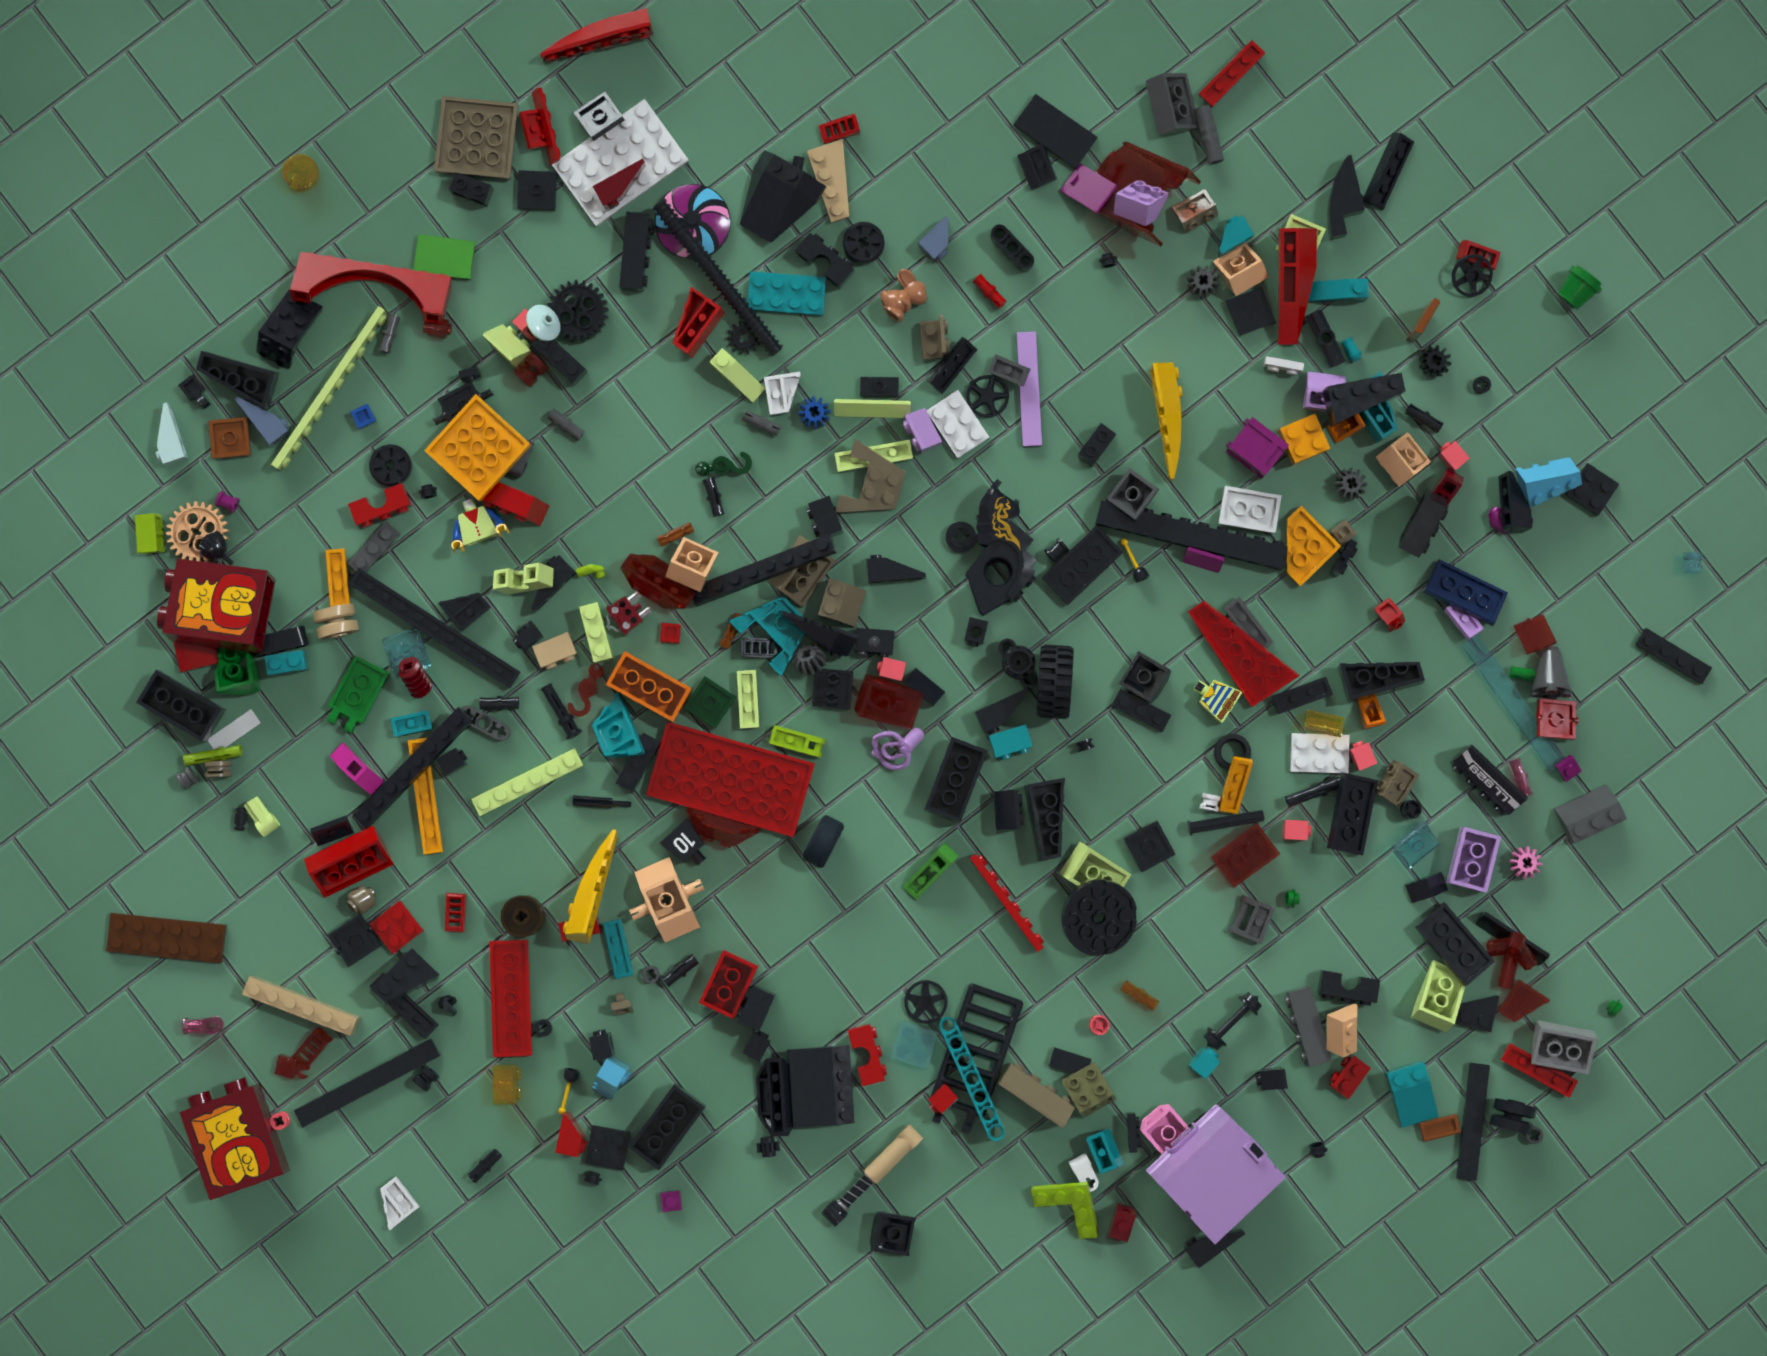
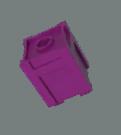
[1225,417,1289,479]

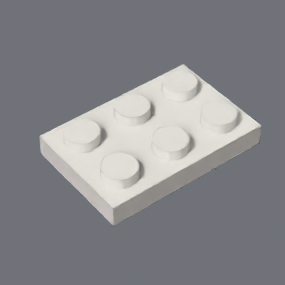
[926,390,989,459]
[1218,486,1282,534]
[1290,733,1350,773]

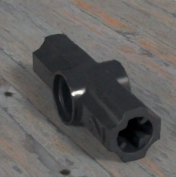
[1306,309,1345,368]

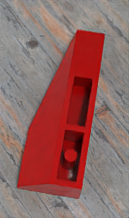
[540,8,654,63]
[1278,228,1317,345]

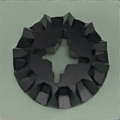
[946,522,976,552]

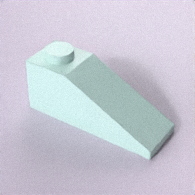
[156,402,188,466]

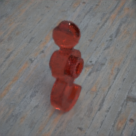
[568,663,604,717]

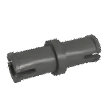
[378,314,401,354]
[547,408,585,441]
[742,410,781,436]

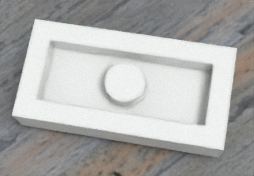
[1263,356,1304,375]

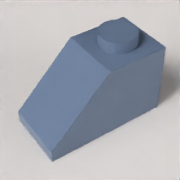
[918,216,948,262]

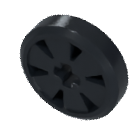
[843,222,885,265]
[369,444,412,487]

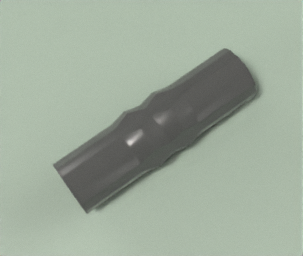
[1195,105,1224,165]

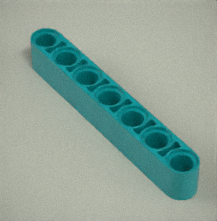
[939,1016,1005,1141]

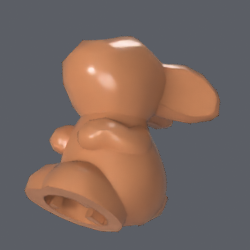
[881,269,928,323]

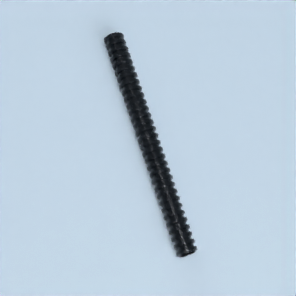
[653,199,783,357]

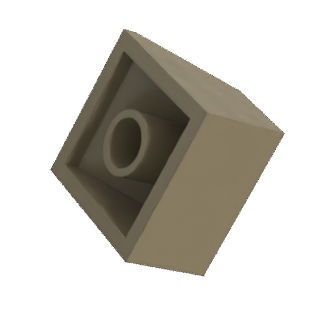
[818,578,866,627]

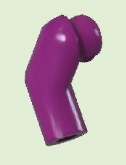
[1488,506,1506,535]

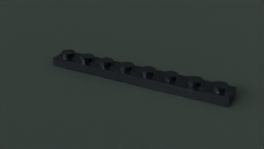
[690,534,837,607]
[353,707,473,829]

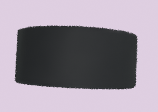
[1214,734,1251,770]

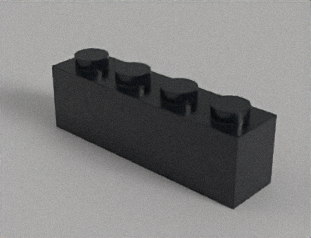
[619,211,653,292]

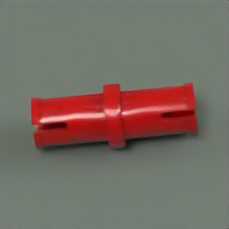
[973,274,1007,310]

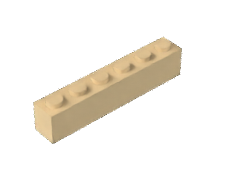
[242,976,361,1036]

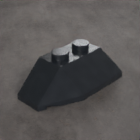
[756,1058,792,1136]

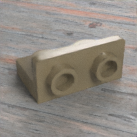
[1172,189,1218,233]
[1376,760,1419,807]

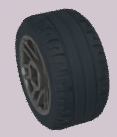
[803,815,844,868]

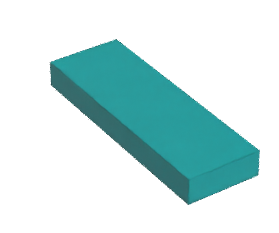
[602,919,634,979]

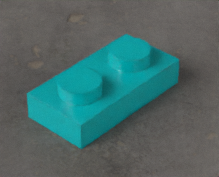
[390,710,433,737]

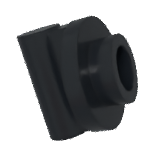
[438,995,457,1016]

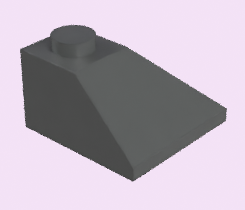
[1107,468,1159,520]

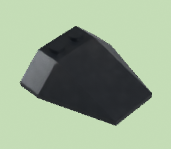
[740,150,826,243]

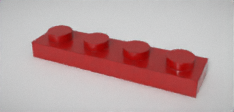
[1198,40,1265,108]
[1500,1043,1578,1098]

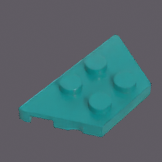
[592,692,645,758]

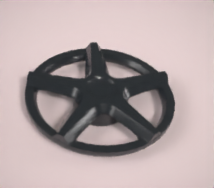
[1452,254,1493,297]
[966,375,1009,418]
[904,980,948,1024]

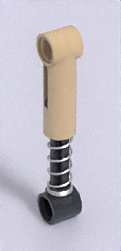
[821,1124,923,1227]

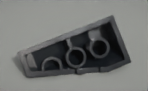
[778,611,858,659]

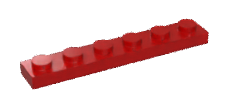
[969,854,1044,952]

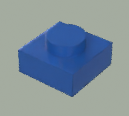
[351,404,377,430]

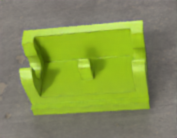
[135,513,165,554]

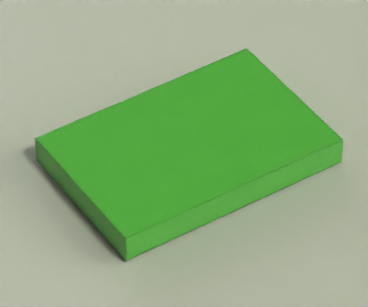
[413,234,476,280]

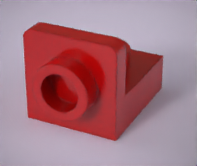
[1374,598,1406,632]

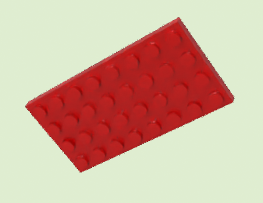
[646,721,815,837]

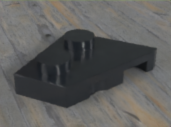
[1330,539,1358,577]

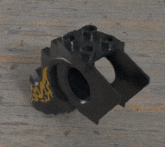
[965,479,1036,616]

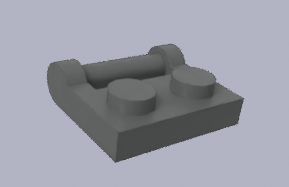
[1228,895,1275,944]

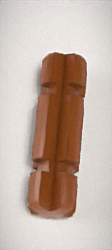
[657,523,694,546]
[720,613,741,649]

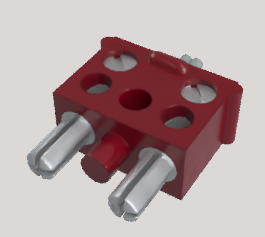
[606,592,652,636]

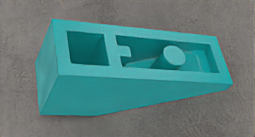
[1308,279,1368,302]

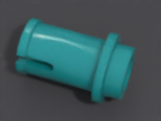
[1341,337,1362,363]

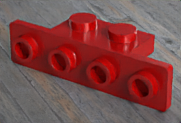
[519,87,561,165]

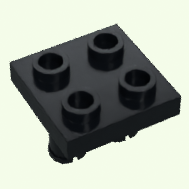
[812,668,854,710]

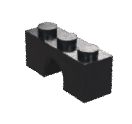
[795,233,854,289]
[531,338,587,386]
[616,733,661,793]
[1317,970,1380,1006]

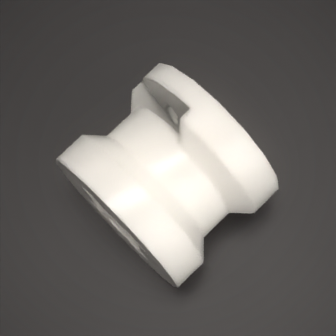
[1200,793,1221,812]

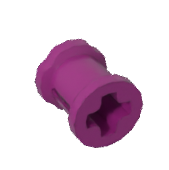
[215,491,240,514]

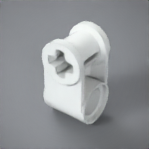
[1068,1153,1099,1192]

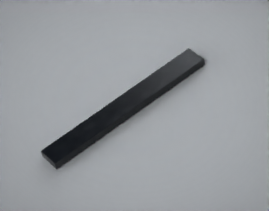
[294,1039,441,1128]

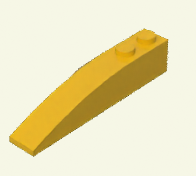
[1150,362,1183,481]
[563,829,618,944]

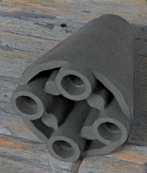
[1532,646,1571,700]

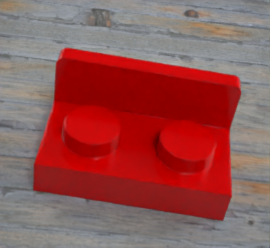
[1329,1054,1371,1099]

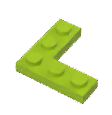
[1031,1182,1099,1239]

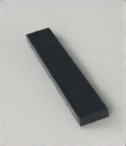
[1456,1062,1490,1181]

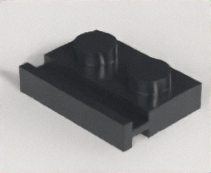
[1017,144,1057,190]

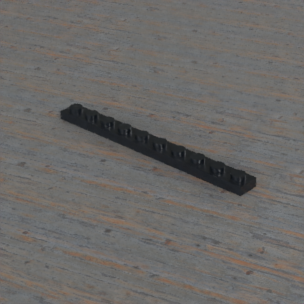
[349,568,521,688]

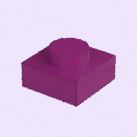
[1555,755,1582,782]
[660,1190,682,1212]

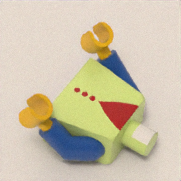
[451,499,510,553]

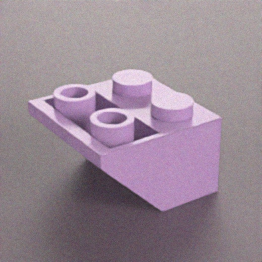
[1114,180,1169,226]
[1303,372,1346,413]
[903,408,942,454]

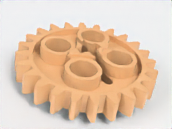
[166,501,230,562]

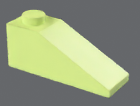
[709,348,766,403]

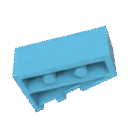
[1515,457,1582,508]
[592,1056,632,1100]

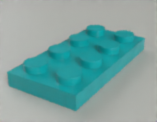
[748,271,826,316]

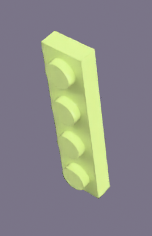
[835,440,913,473]

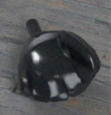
[199,531,234,565]

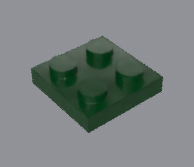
[683,676,737,729]

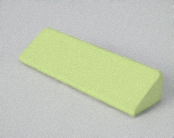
[834,399,911,418]

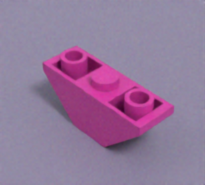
[330,742,385,795]

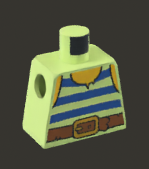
[1193,680,1242,724]

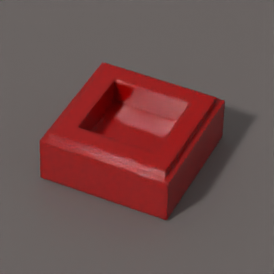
[660,623,681,644]

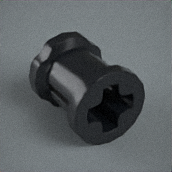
[1044,538,1070,563]

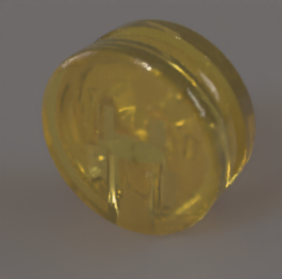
[282,154,320,192]

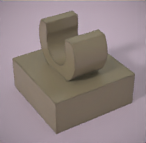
[1330,519,1357,546]
[611,993,633,1016]

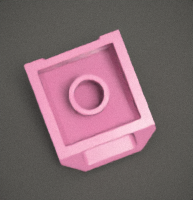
[1140,1104,1188,1155]

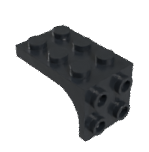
[256,289,323,369]

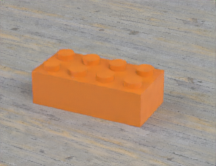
[606,651,693,723]

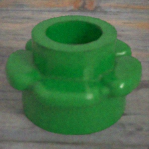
[1285,889,1300,908]
[1606,1000,1624,1017]

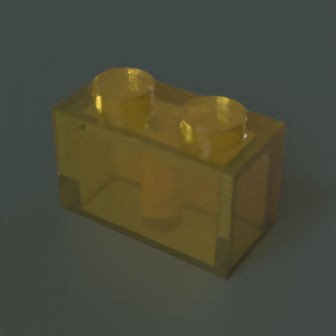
[493,1064,522,1104]

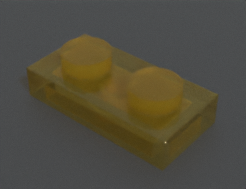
[1303,710,1345,737]

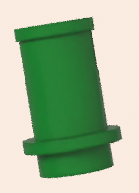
[1510,666,1535,682]

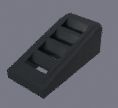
[741,638,780,658]

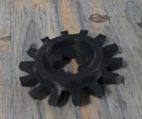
[727,321,760,355]

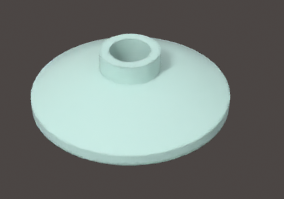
[526,305,560,341]

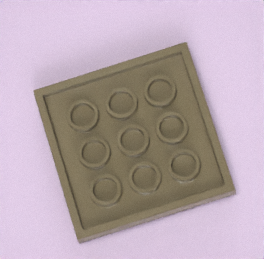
[434,96,519,180]

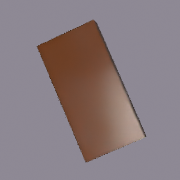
[1418,1113,1461,1142]

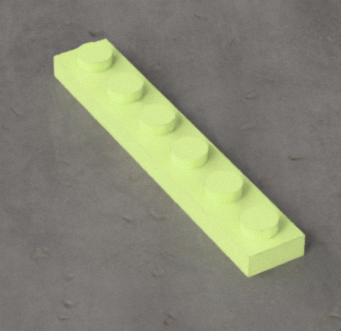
[471,748,584,816]

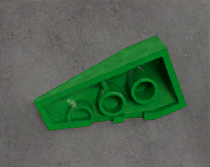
[214,649,260,696]

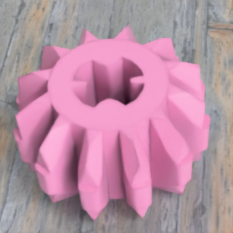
[1509,846,1543,879]

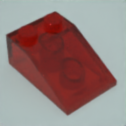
[854,674,924,729]

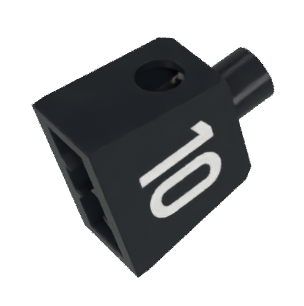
[660,818,706,866]

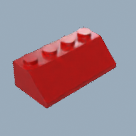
[304,825,394,898]

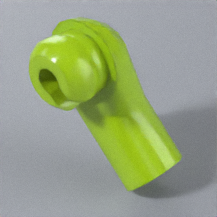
[576,564,606,579]

